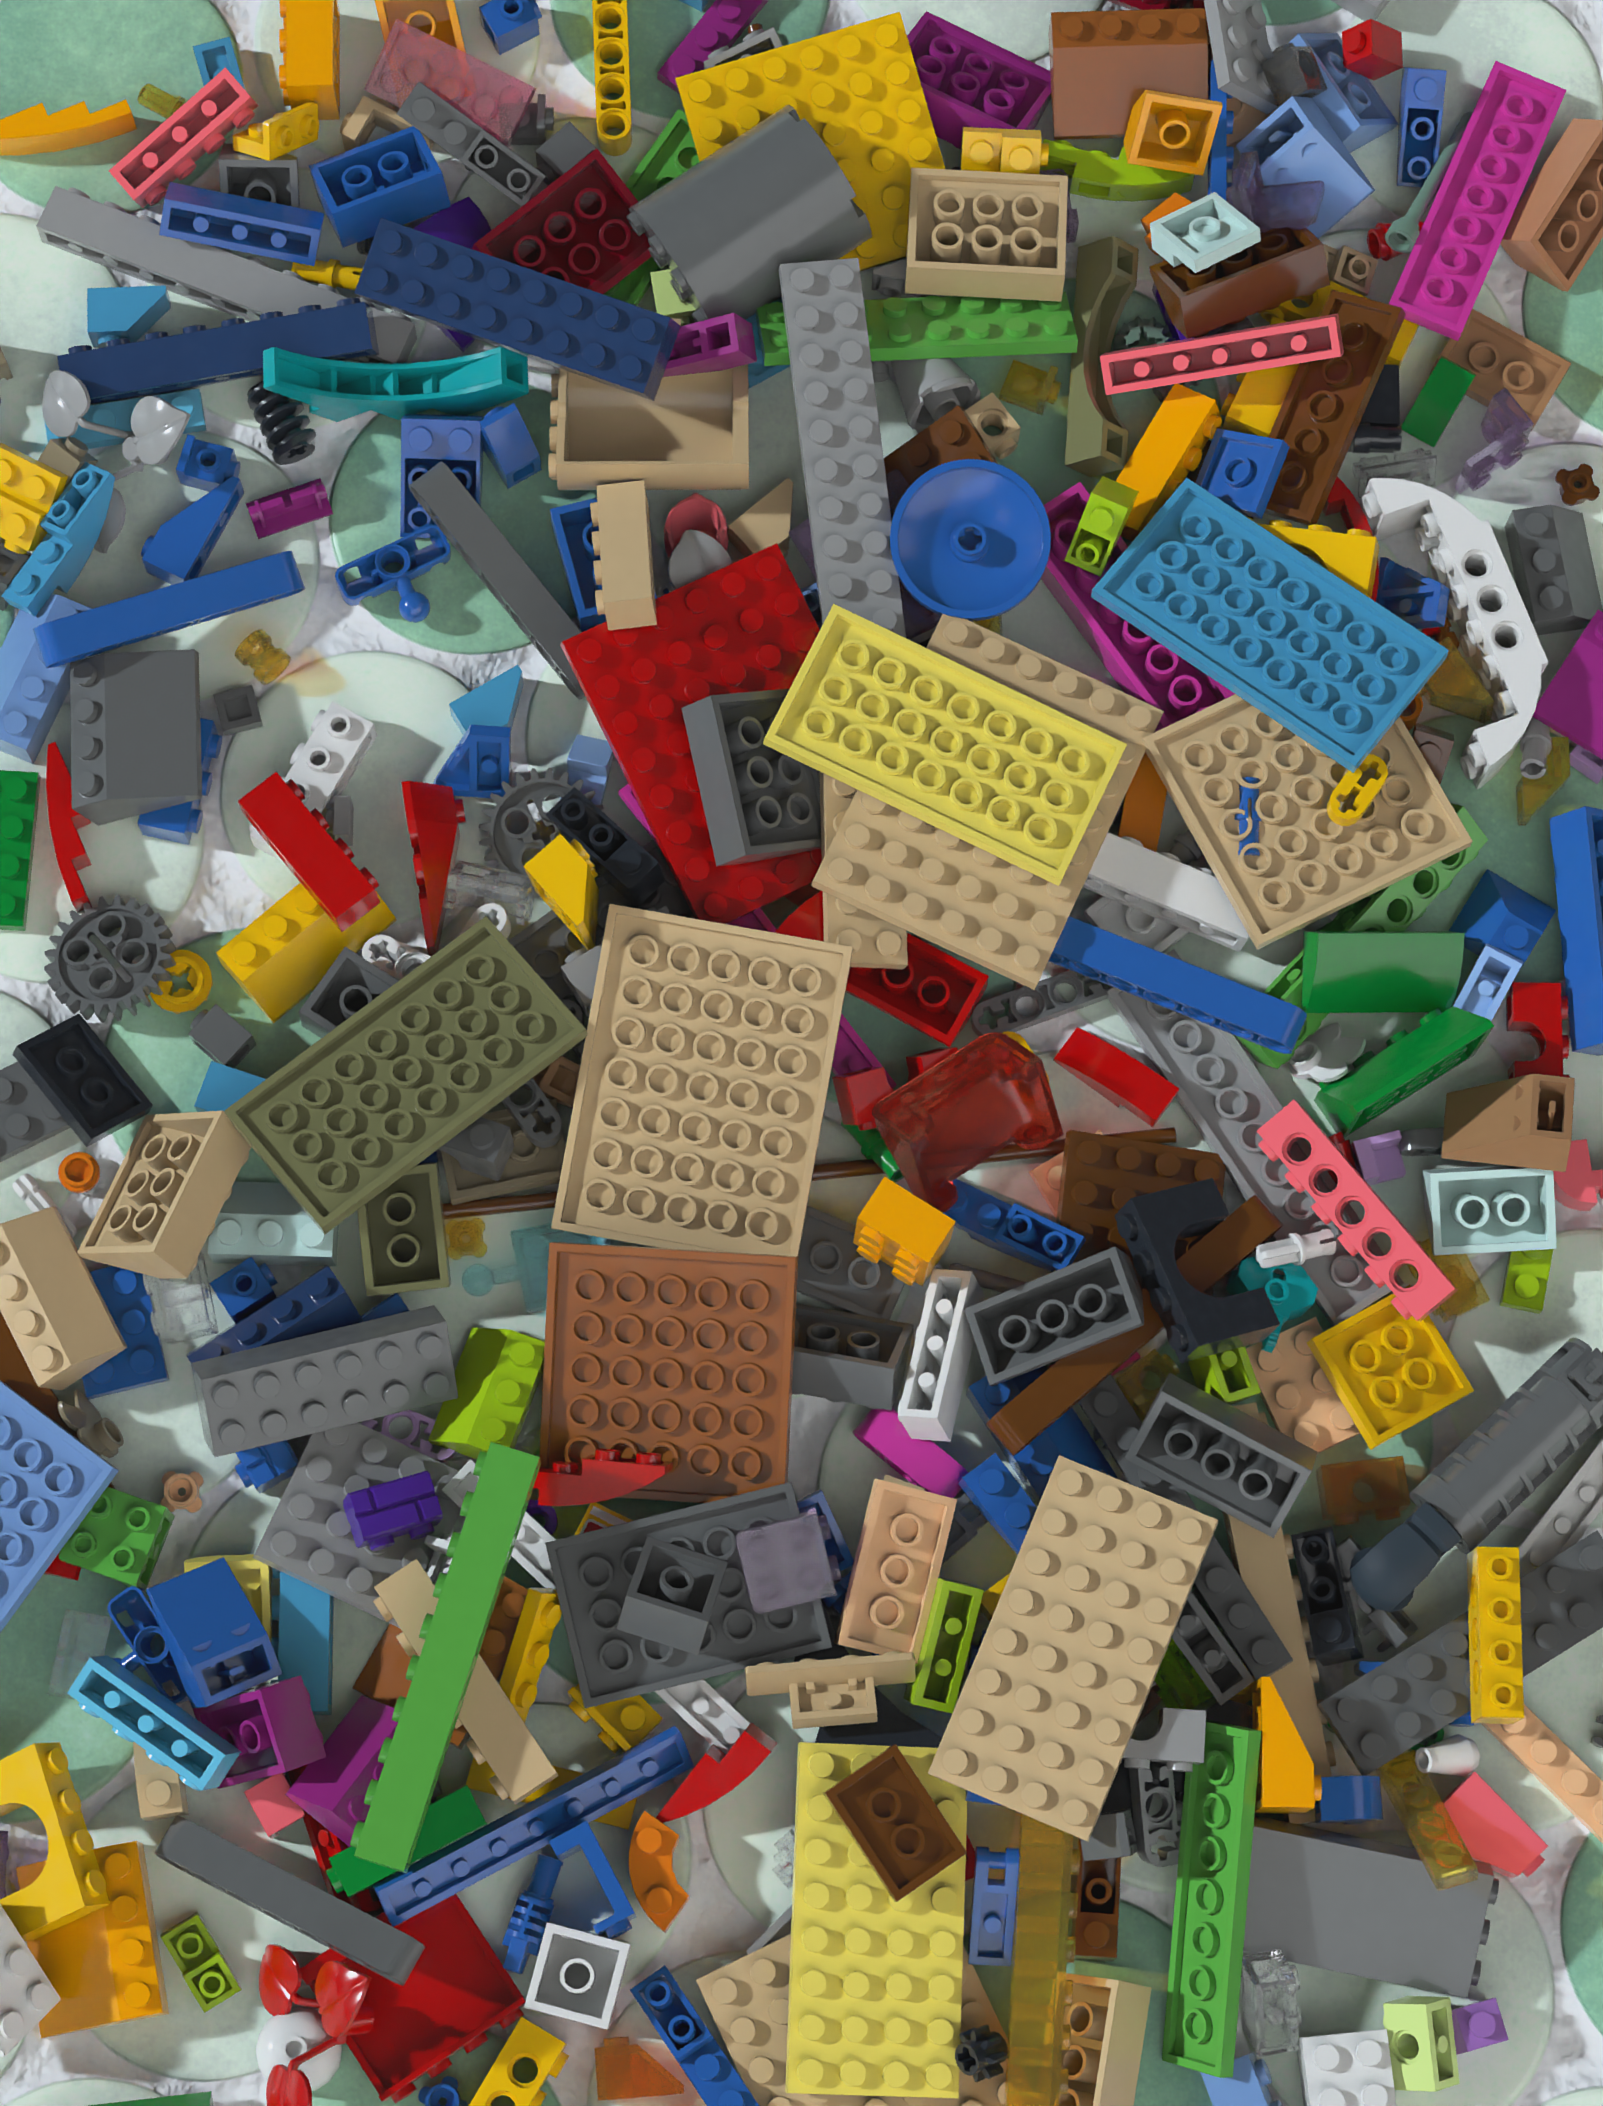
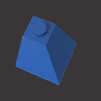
[1449,869,1556,974]

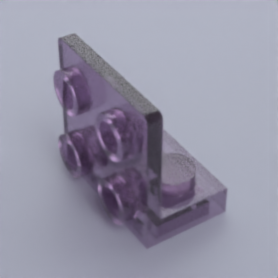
[1455,388,1534,494]

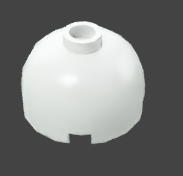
[256,2006,342,2091]

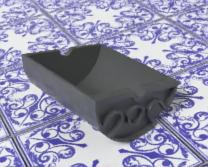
[626,105,872,322]

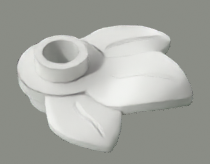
[1289,1022,1366,1082]

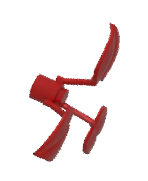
[259,1944,374,2106]

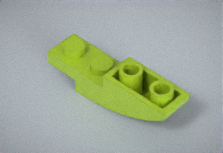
[1040,139,1195,202]

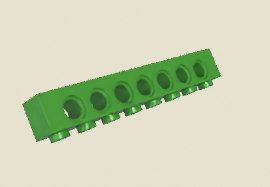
[1236,803,1489,1069]

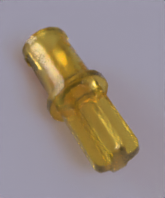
[137,84,185,119]

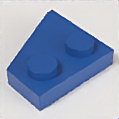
[1375,557,1450,629]
[433,725,511,798]

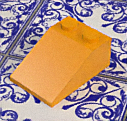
[375,0,476,108]
[1252,1677,1322,1814]

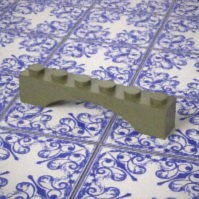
[1065,236,1139,478]

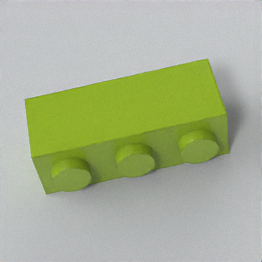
[904,1577,984,1714]

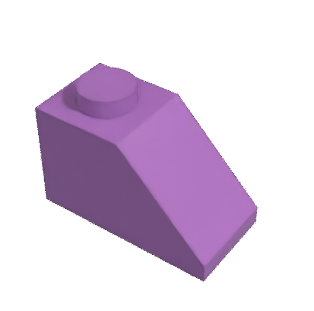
[1417,1998,1509,2055]

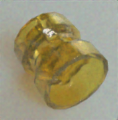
[235,629,291,685]

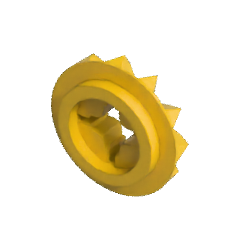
[150,950,213,1014]

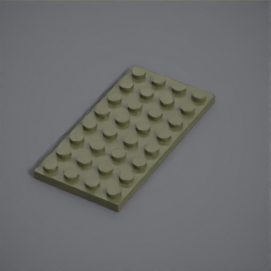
[224,916,587,1235]

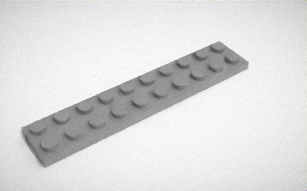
[779,258,906,638]
[1107,949,1404,1327]

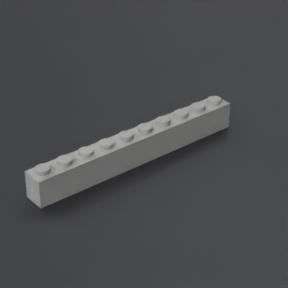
[36,186,417,364]

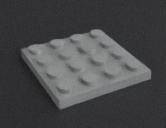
[253,1423,461,1629]

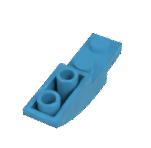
[2,462,115,616]

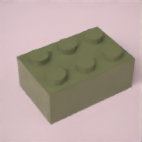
[357,1162,451,1296]

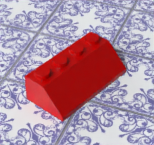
[823,933,989,1047]

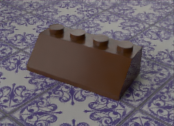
[1149,213,1330,339]

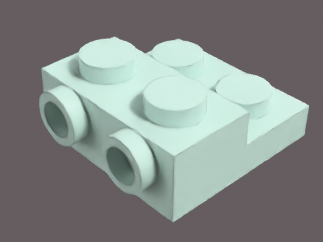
[1150,192,1261,273]

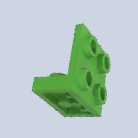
[59,1487,175,1591]

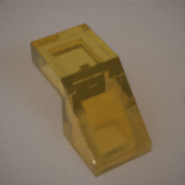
[1516,737,1570,826]

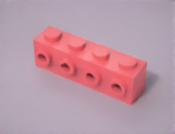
[109,67,259,208]

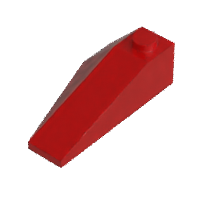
[401,781,466,956]

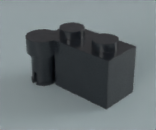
[1348,365,1402,454]

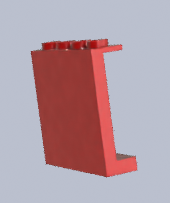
[300,1894,526,2104]

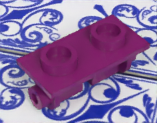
[246,478,333,539]

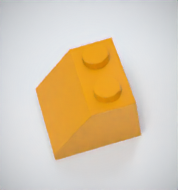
[1123,90,1223,176]

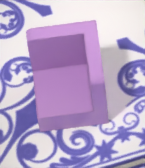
[1351,1130,1406,1186]

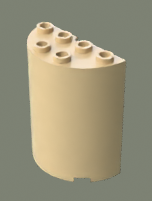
[548,364,749,490]

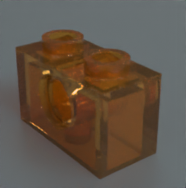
[1316,1456,1411,1526]

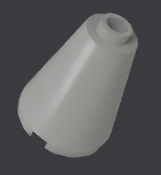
[891,358,981,433]

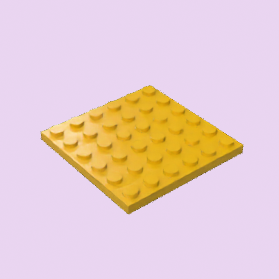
[675,12,946,271]

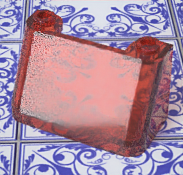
[872,1032,1064,1213]

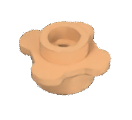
[161,1471,204,1513]

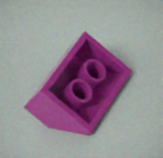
[285,1695,398,1847]

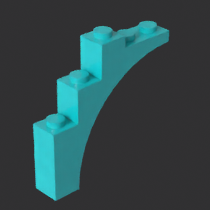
[263,346,529,422]

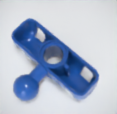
[335,525,451,623]
[107,1586,189,1704]

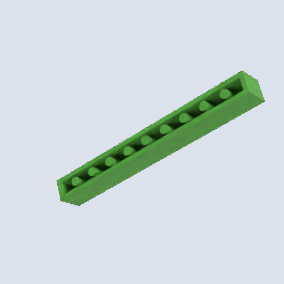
[350,1442,541,1874]

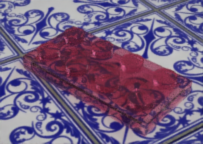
[364,18,537,147]

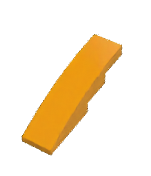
[0,99,137,156]

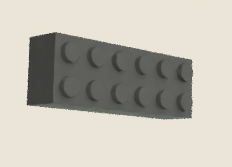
[191,1305,458,1457]

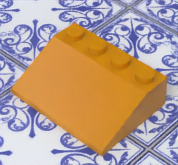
[16,1841,169,2038]

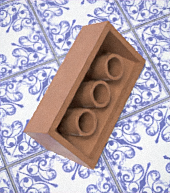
[1500,118,1603,292]

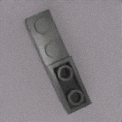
[396,81,546,207]

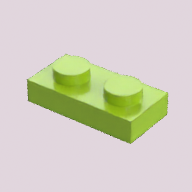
[1499,1249,1553,1314]

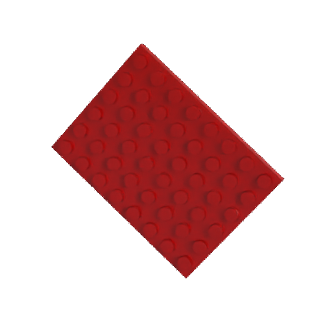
[560,543,822,924]

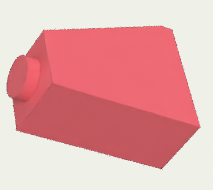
[1410,1772,1548,1878]

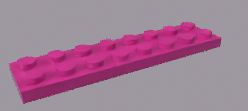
[1389,61,1566,341]

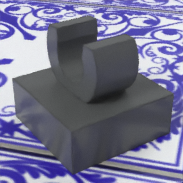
[1362,1609,1418,1652]

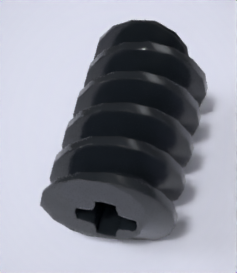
[247,380,316,465]

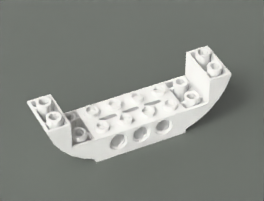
[1360,478,1549,789]

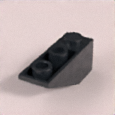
[546,787,665,908]
[1291,1526,1364,1666]

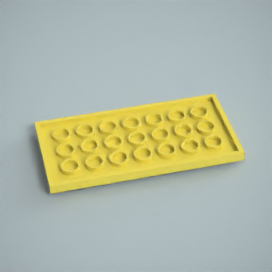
[763,604,1127,886]
[785,1742,967,2098]

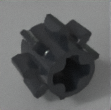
[955,2024,1008,2082]

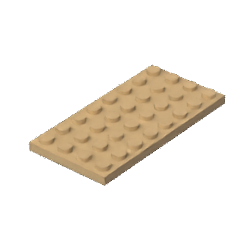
[928,1455,1218,1842]

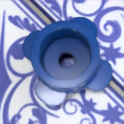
[418,2076,468,2106]

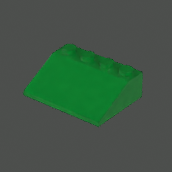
[1314,1006,1494,1138]

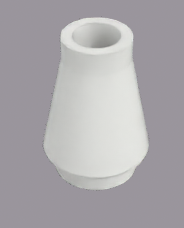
[1415,1734,1480,1777]

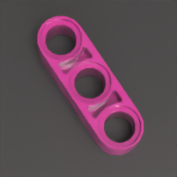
[853,1408,969,1498]

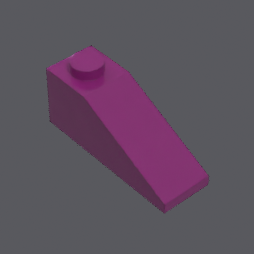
[663,313,757,377]

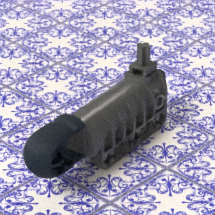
[1349,1337,1603,1612]

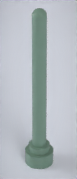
[1385,112,1473,253]

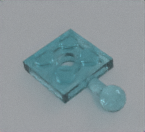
[462,1223,597,1313]

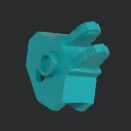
[1225,1256,1318,1353]

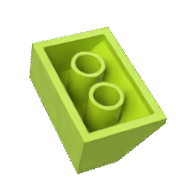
[428,1327,545,1459]

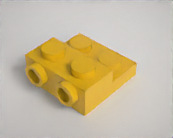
[961,127,1049,174]
[0,443,68,554]

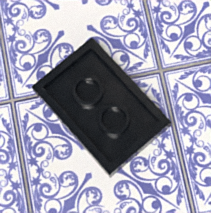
[12,1014,153,1147]

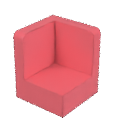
[244,1773,305,1839]

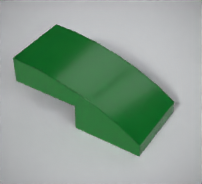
[1401,356,1476,448]

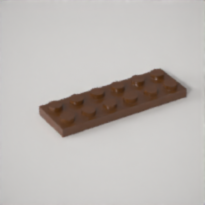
[1264,290,1406,525]

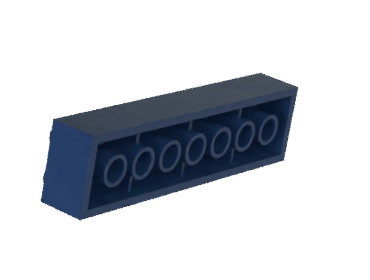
[354,218,681,401]

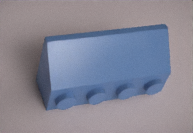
[0,594,92,764]

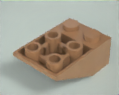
[1441,1074,1575,1172]

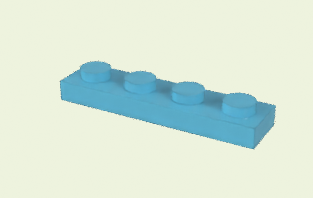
[45,389,207,449]

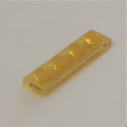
[1376,1750,1478,1891]

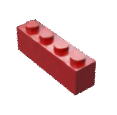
[238,772,380,932]

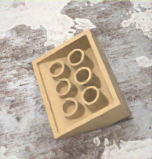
[905,168,1068,302]
[77,1111,251,1279]

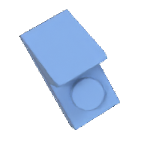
[561,734,614,805]
[1453,943,1523,1021]

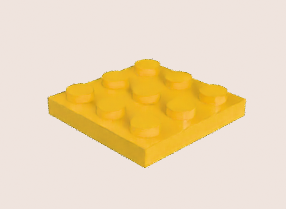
[1306,1284,1474,1450]

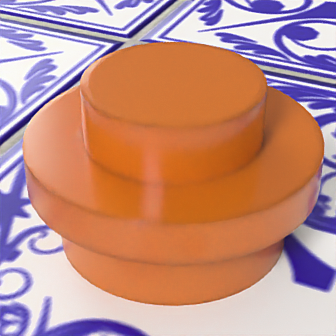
[58,1152,100,1193]

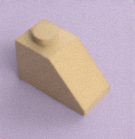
[728,478,793,558]

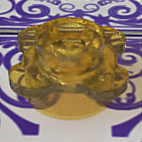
[445,1218,488,1260]

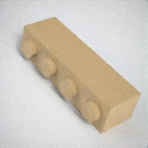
[590,480,657,630]

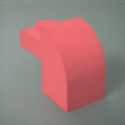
[1553,1139,1603,1211]

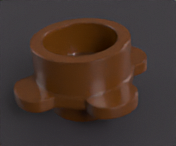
[1555,464,1600,506]

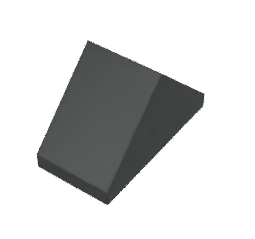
[1080,1808,1138,1861]

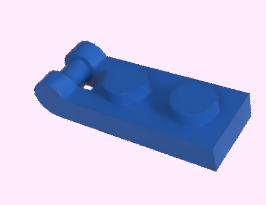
[968,1846,1020,1967]

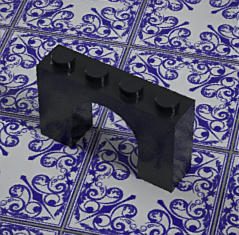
[1114,1178,1280,1363]

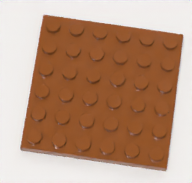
[538,1242,798,1503]

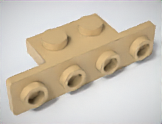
[745,1651,916,1729]

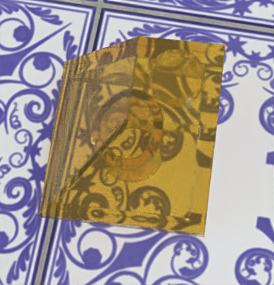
[1416,637,1494,724]

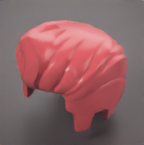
[664,493,729,558]

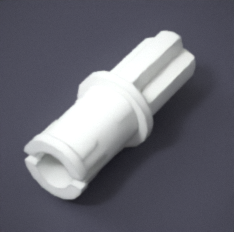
[1255,1229,1336,1268]

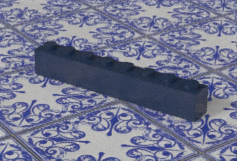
[57,298,379,405]

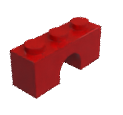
[1506,982,1570,1079]
[832,1047,968,1131]

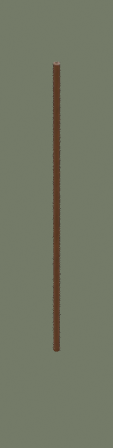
[443,1127,1177,1219]

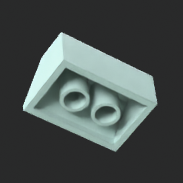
[1422,1165,1557,1256]
[208,1182,339,1266]

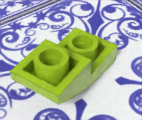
[160,1912,242,2013]

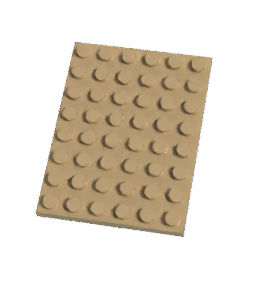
[811,614,1164,990]
[551,904,853,1256]

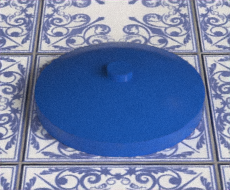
[890,459,1051,621]

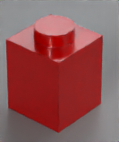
[1342,19,1403,81]

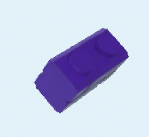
[343,1470,443,1552]

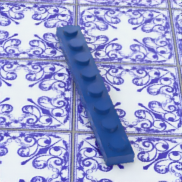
[372,1726,695,1927]

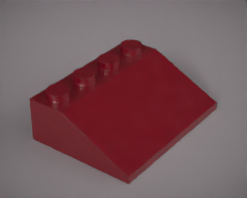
[472,148,652,295]

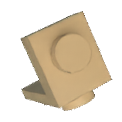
[340,96,434,151]

